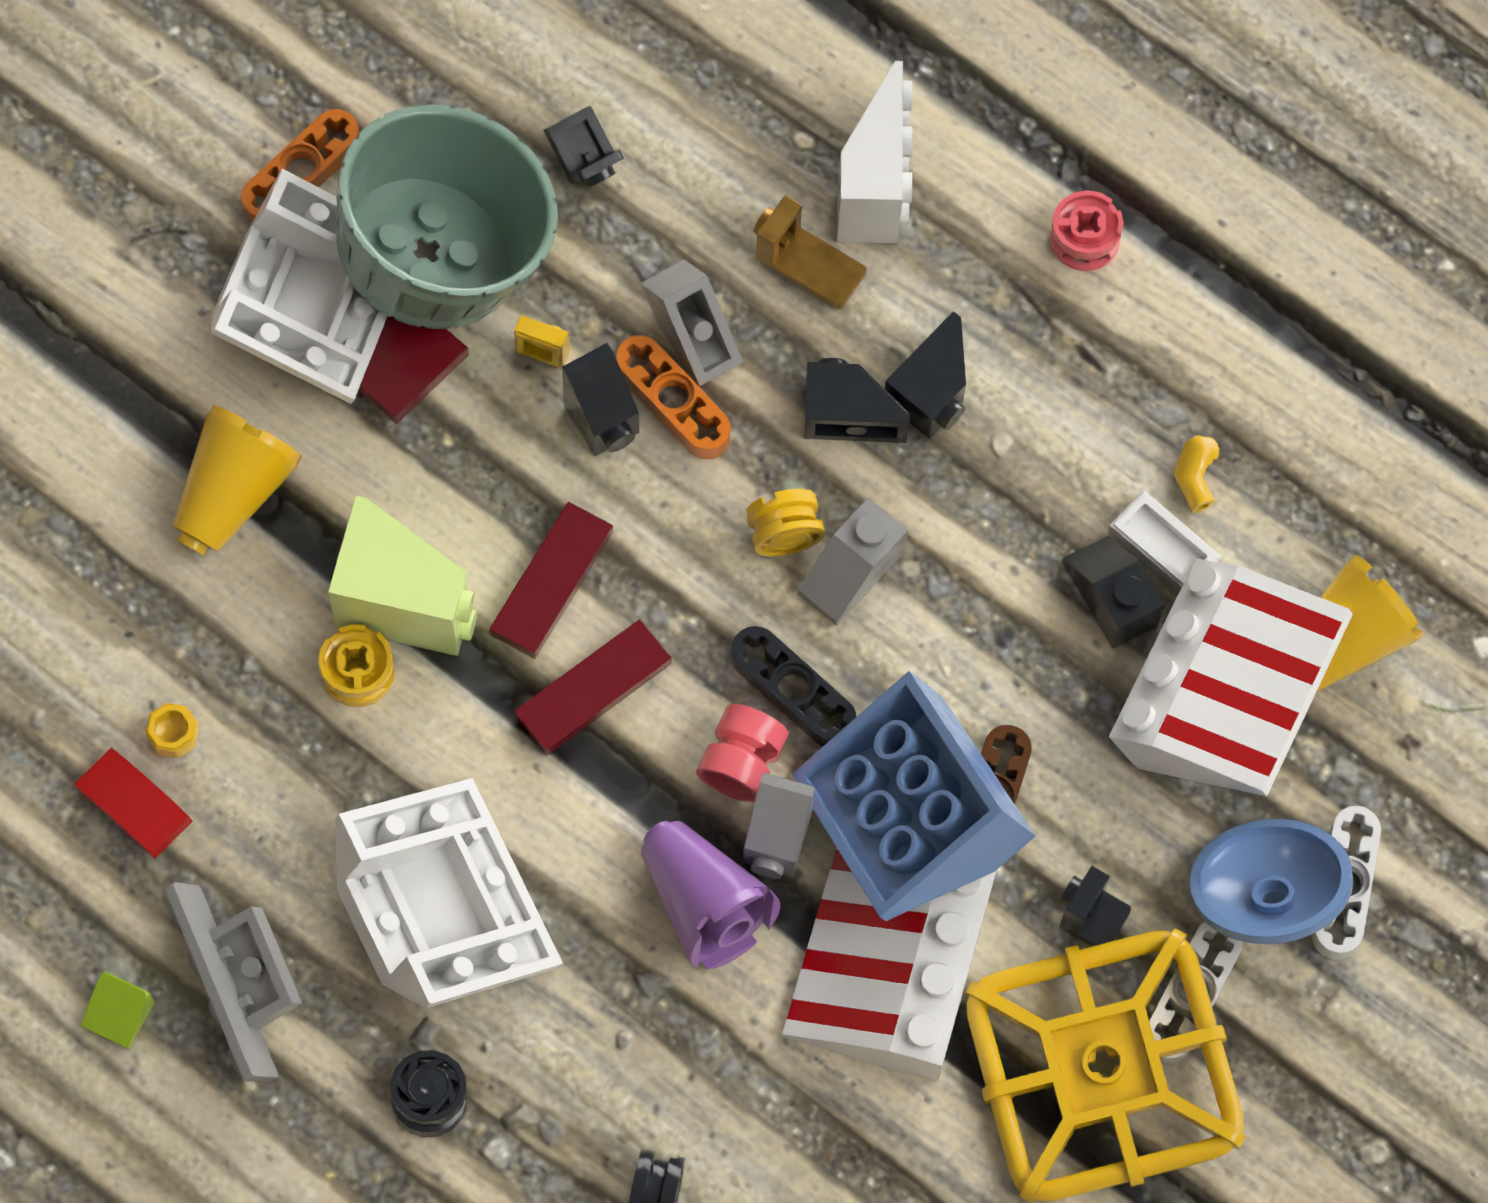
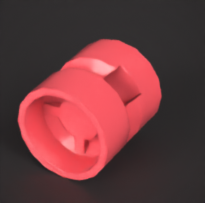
[696,704,789,803]

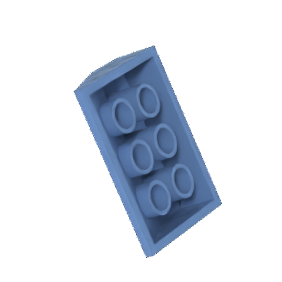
[791,671,1035,921]

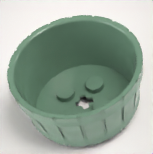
[336,104,558,329]

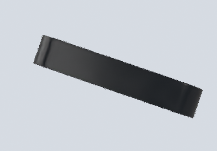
[731,626,856,746]

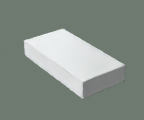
[1108,490,1222,592]

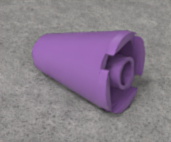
[641,821,780,969]

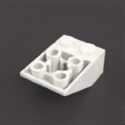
[837,61,912,243]

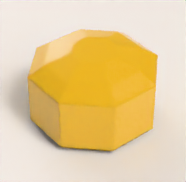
[145,703,200,758]

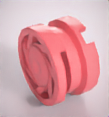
[1050,190,1124,271]

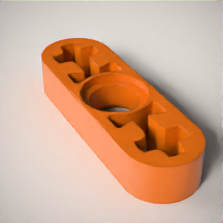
[241,109,359,223]
[616,335,731,459]

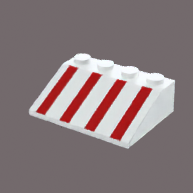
[1109,559,1353,796]
[782,847,997,1081]

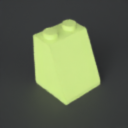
[328,495,477,656]

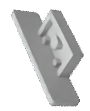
[165,882,302,1082]

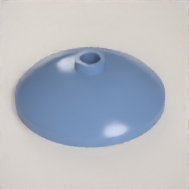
[1190,819,1353,944]

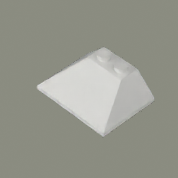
[211,169,417,404]
[335,778,563,1009]

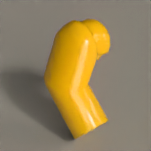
[1173,435,1219,513]

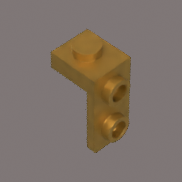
[753,195,867,309]

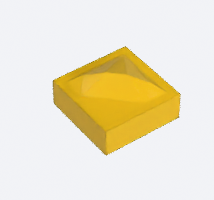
[514,315,570,368]

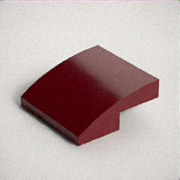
[356,316,469,424]

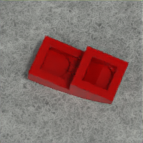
[73,747,193,859]

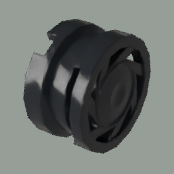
[390,1050,467,1138]
[629,1149,685,1203]

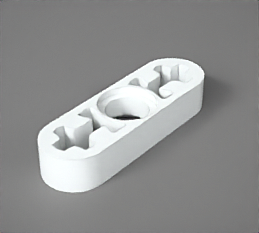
[1312,806,1381,960]
[1149,922,1243,1064]

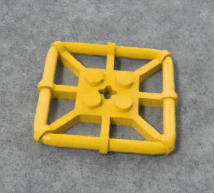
[964,928,1246,1203]

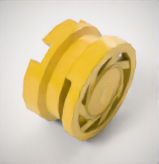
[746,489,825,557]
[318,624,395,707]

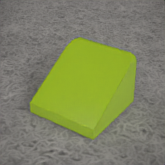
[80,971,155,1050]

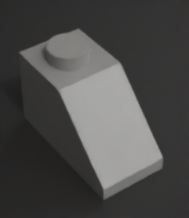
[640,260,743,386]
[798,498,908,625]
[743,773,815,879]

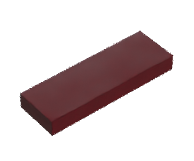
[489,501,613,659]
[514,619,672,756]

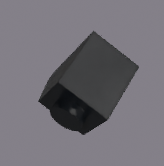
[884,311,966,439]
[562,343,639,456]
[804,358,910,443]
[1062,536,1165,649]

